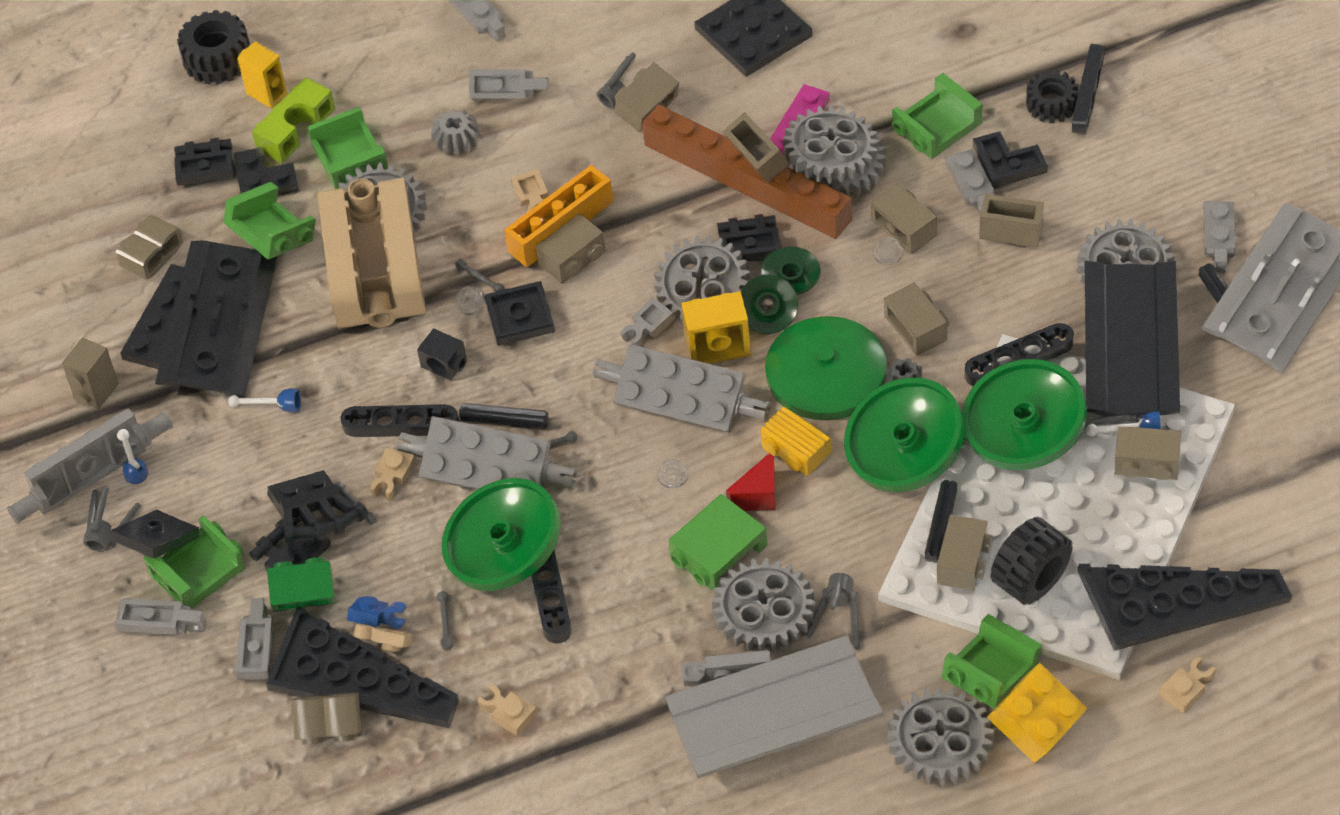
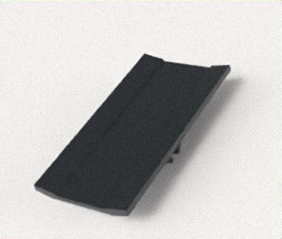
[155,241,278,398]
[1084,260,1180,415]

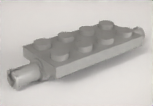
[593,344,771,433]
[7,408,173,524]
[397,416,577,489]

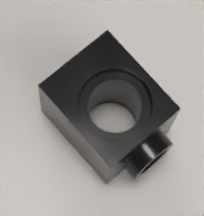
[417,328,467,381]

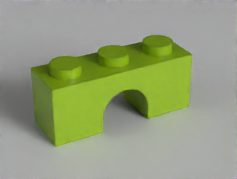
[252,77,336,164]

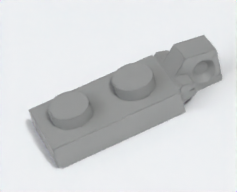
[448,0,506,42]
[469,69,549,99]
[945,149,995,213]
[1203,201,1235,273]
[115,598,206,635]
[235,598,274,680]
[682,650,771,686]

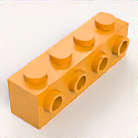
[504,165,614,268]

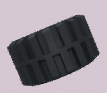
[177,10,250,85]
[990,517,1073,605]

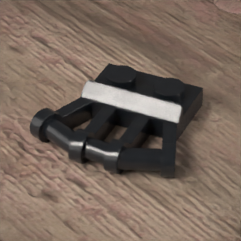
[267,470,368,542]

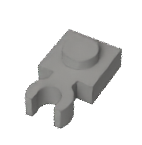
[620,297,676,347]

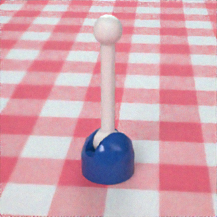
[228,388,301,413]
[1086,411,1161,436]
[117,429,148,484]

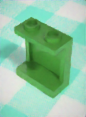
[892,73,983,159]
[308,107,388,189]
[223,182,316,260]
[668,494,768,591]
[144,515,245,609]
[941,614,1042,709]

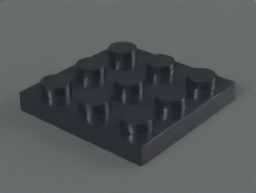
[694,0,813,77]

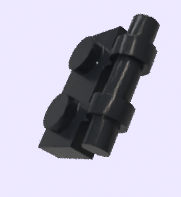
[174,137,234,186]
[717,214,781,261]
[249,516,331,571]

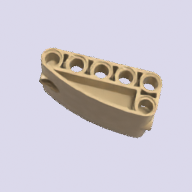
[317,177,426,329]

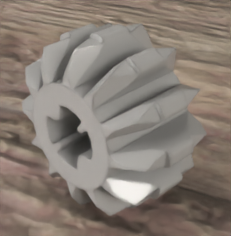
[431,109,480,156]

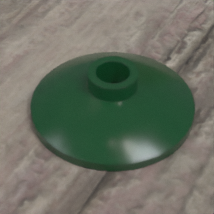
[761,247,821,295]
[741,274,798,334]

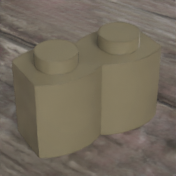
[116,215,183,279]
[291,693,362,744]

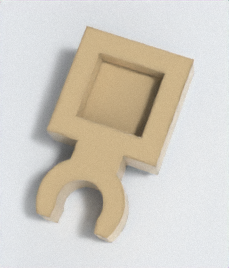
[511,168,548,211]
[371,447,416,501]
[353,624,414,652]
[1158,656,1215,713]
[477,685,537,737]

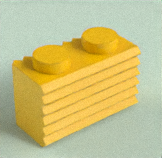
[237,42,288,108]
[760,407,832,476]

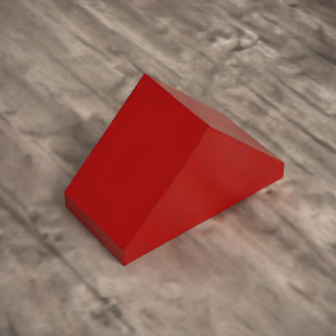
[726,453,776,511]

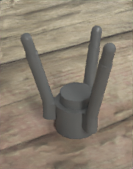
[596,52,636,109]
[83,486,141,552]
[806,573,860,650]

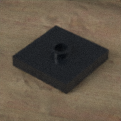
[484,281,555,346]
[110,510,200,559]

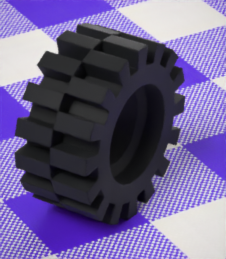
[1026,69,1078,123]

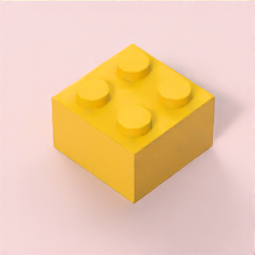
[681,291,751,364]
[987,663,1088,763]

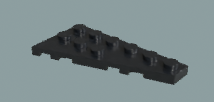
[1077,563,1292,651]
[266,605,459,728]

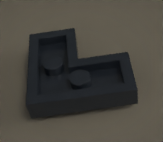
[973,131,1048,188]
[233,147,299,195]

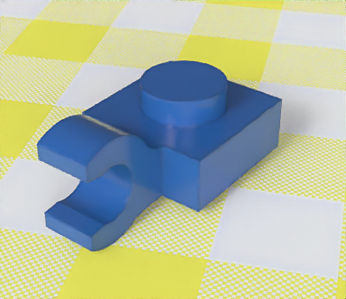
[347,596,407,629]

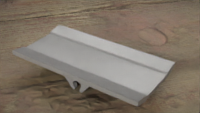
[1201,203,1340,374]
[665,635,883,779]

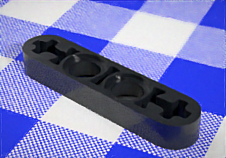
[1072,43,1105,135]
[964,323,1074,386]
[340,404,459,437]
[531,550,572,644]

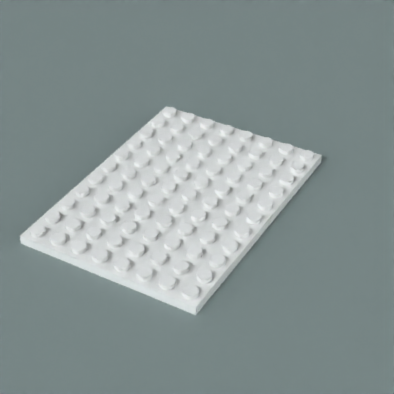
[878,334,1235,681]

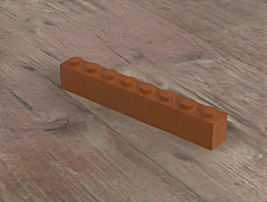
[642,104,852,239]

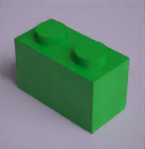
[267,558,336,612]

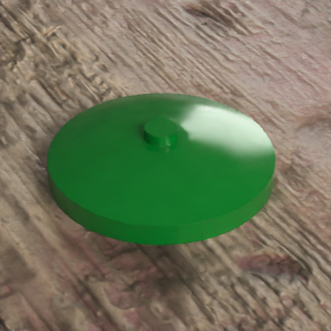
[765,316,887,420]
[962,359,1087,470]
[844,378,965,492]
[441,478,561,591]

